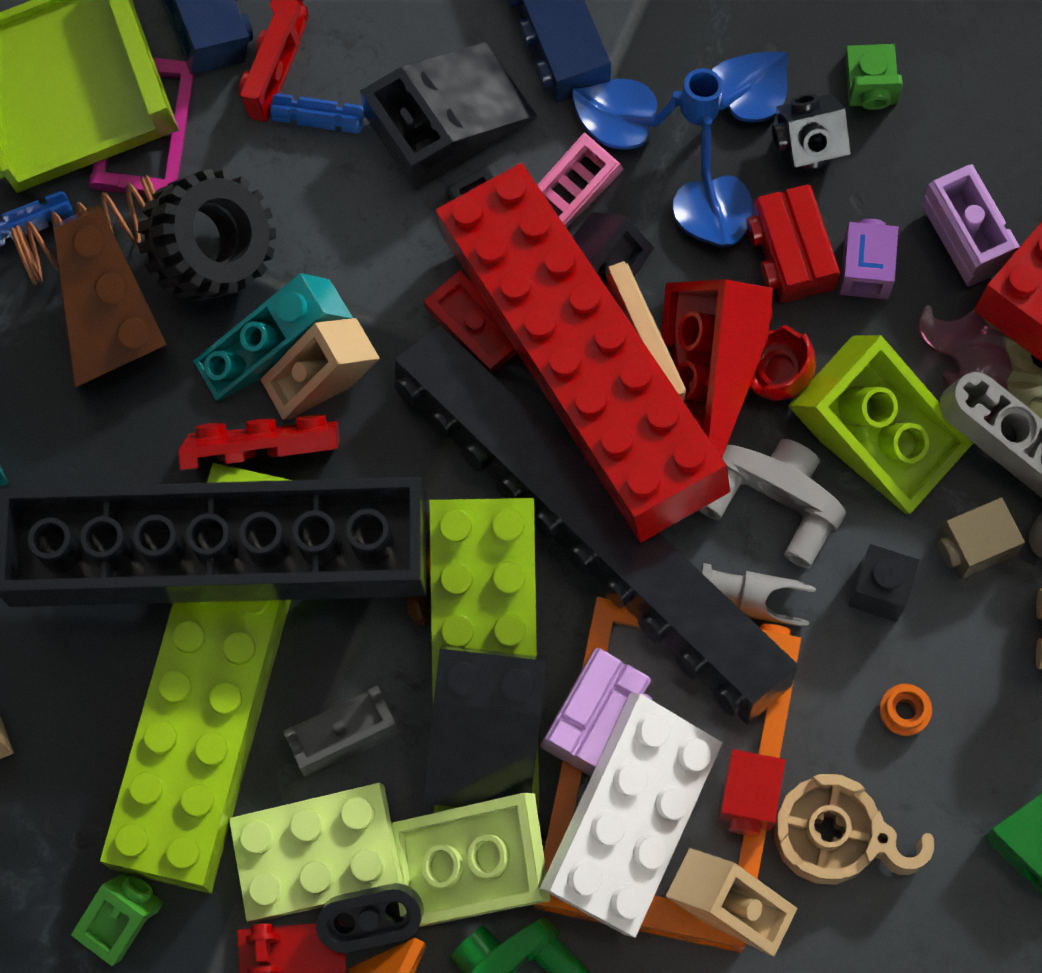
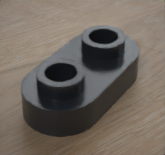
[316,883,424,953]

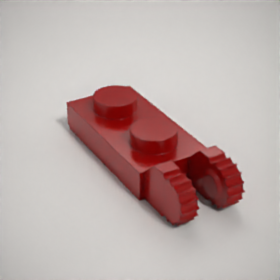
[239,0,309,123]

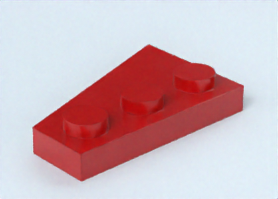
[178,414,340,470]

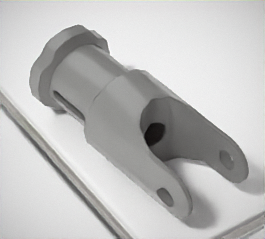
[701,563,816,626]

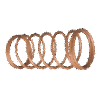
[11,175,155,286]

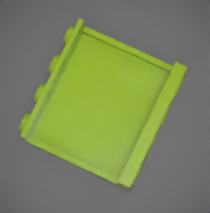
[0,0,179,193]

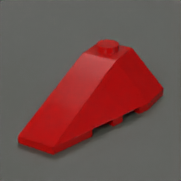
[661,279,773,457]

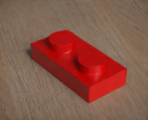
[423,270,517,374]

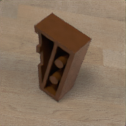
[53,204,167,387]

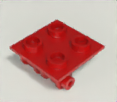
[237,921,347,973]

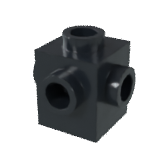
[772,94,851,169]

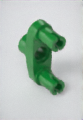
[449,917,590,973]

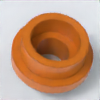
[879,684,932,736]

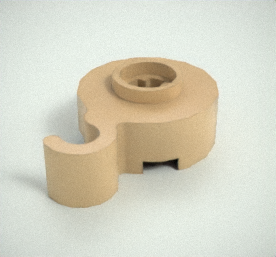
[774,774,934,885]

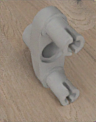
[698,439,846,569]

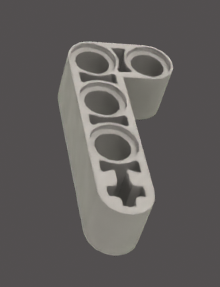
[940,372,1042,558]

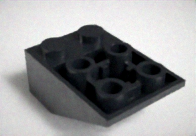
[360,42,537,190]

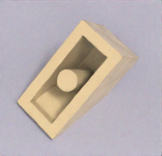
[260,318,380,420]
[666,848,798,957]

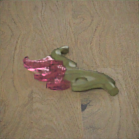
[919,305,1042,423]

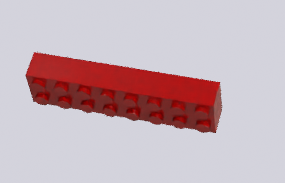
[435,162,730,543]

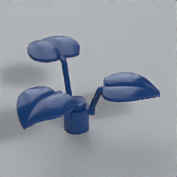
[572,52,788,248]

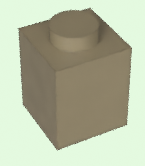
[938,497,1025,579]

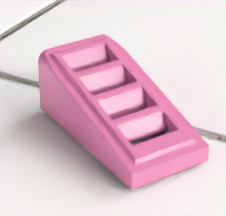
[537,132,624,228]

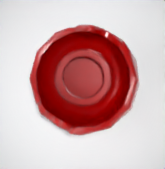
[749,325,816,401]

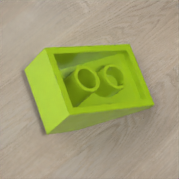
[788,335,973,514]

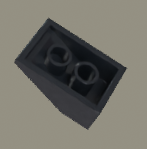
[424,645,547,808]

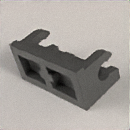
[282,686,399,779]

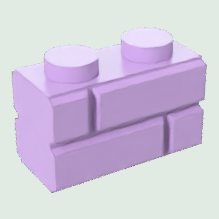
[921,164,1020,287]
[539,648,652,777]

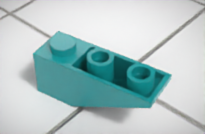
[193,273,353,401]

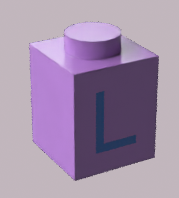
[839,219,899,300]

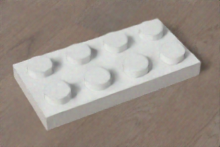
[540,693,723,938]

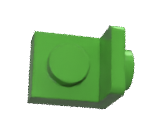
[845,44,903,110]
[71,873,163,966]

